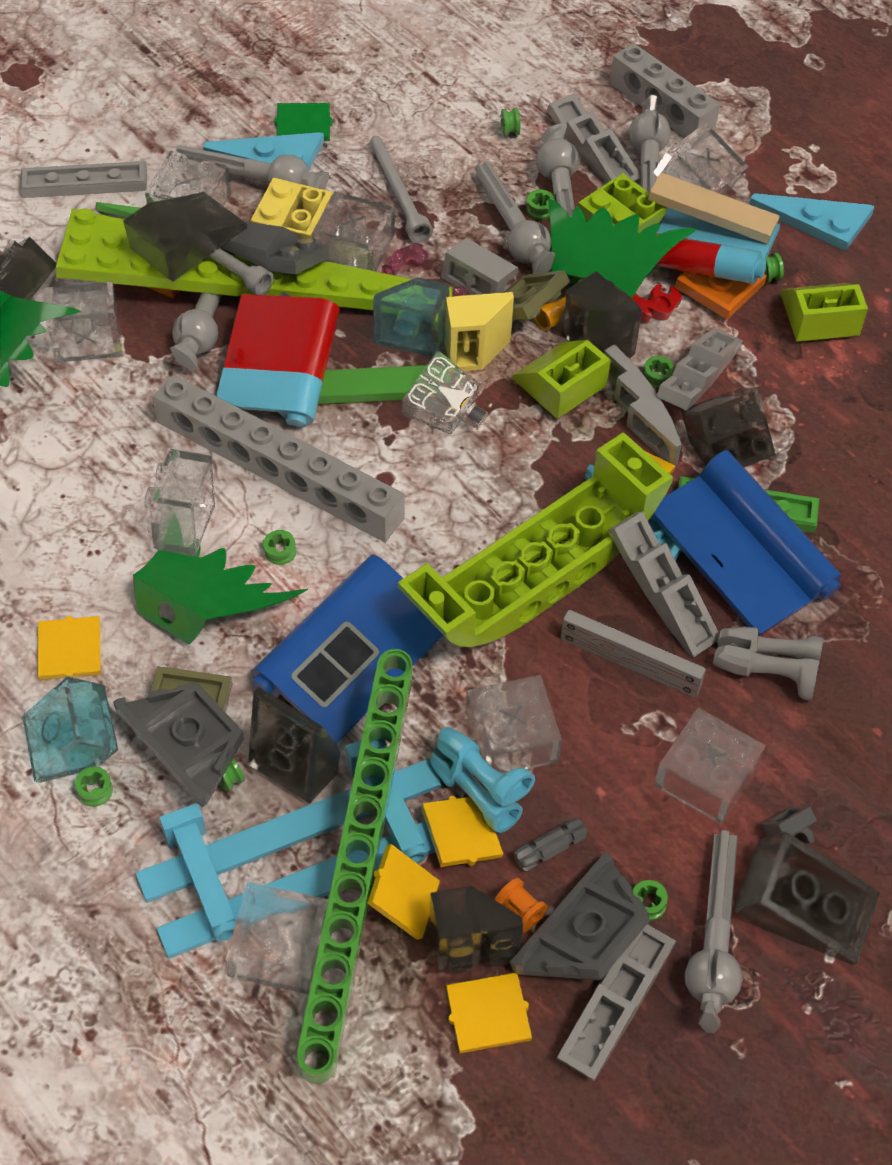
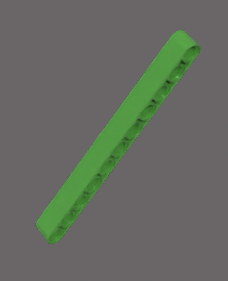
[297,649,412,1084]

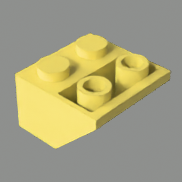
[250,177,333,239]
[445,292,514,372]

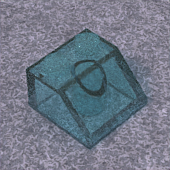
[373,277,449,358]
[22,676,118,783]

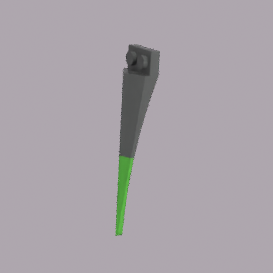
[96,202,329,275]

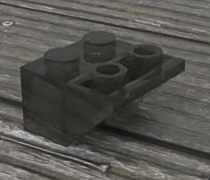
[0,236,57,300]
[562,271,642,358]
[681,388,776,467]
[429,886,523,973]

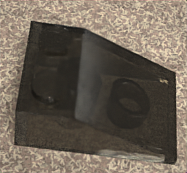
[123,192,247,282]
[248,687,341,804]
[733,832,880,965]

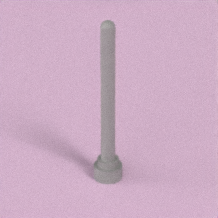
[370,136,433,243]
[149,210,274,295]

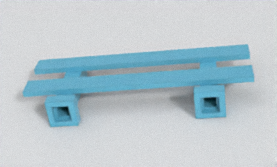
[136,739,442,959]

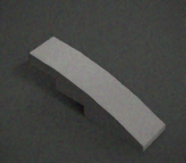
[547,93,641,184]
[656,328,743,411]
[604,344,682,466]
[608,511,719,657]
[557,924,676,1081]

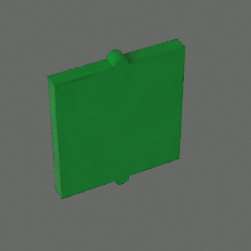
[274,103,333,141]

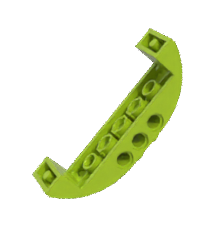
[398,432,673,647]

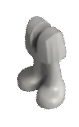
[713,627,824,701]

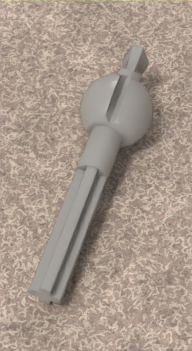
[629,95,671,193]
[537,122,579,217]
[174,145,329,190]
[475,161,555,274]
[170,293,222,371]
[684,830,743,1033]

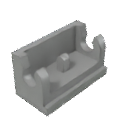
[441,238,518,295]

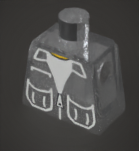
[401,351,488,434]

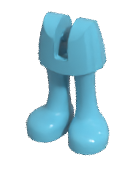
[429,727,535,833]

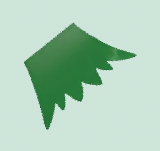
[548,199,697,298]
[0,291,81,387]
[133,513,308,644]

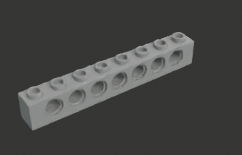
[152,374,405,543]

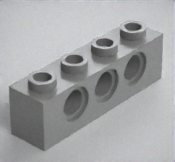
[610,43,720,145]

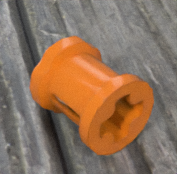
[494,878,548,933]

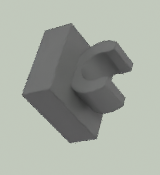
[761,806,817,853]

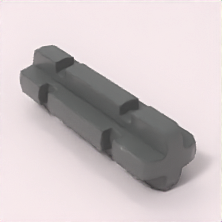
[514,818,587,871]

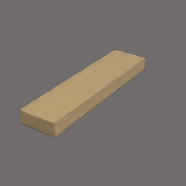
[648,172,780,244]

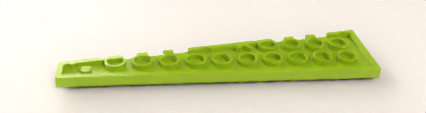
[56,208,452,317]

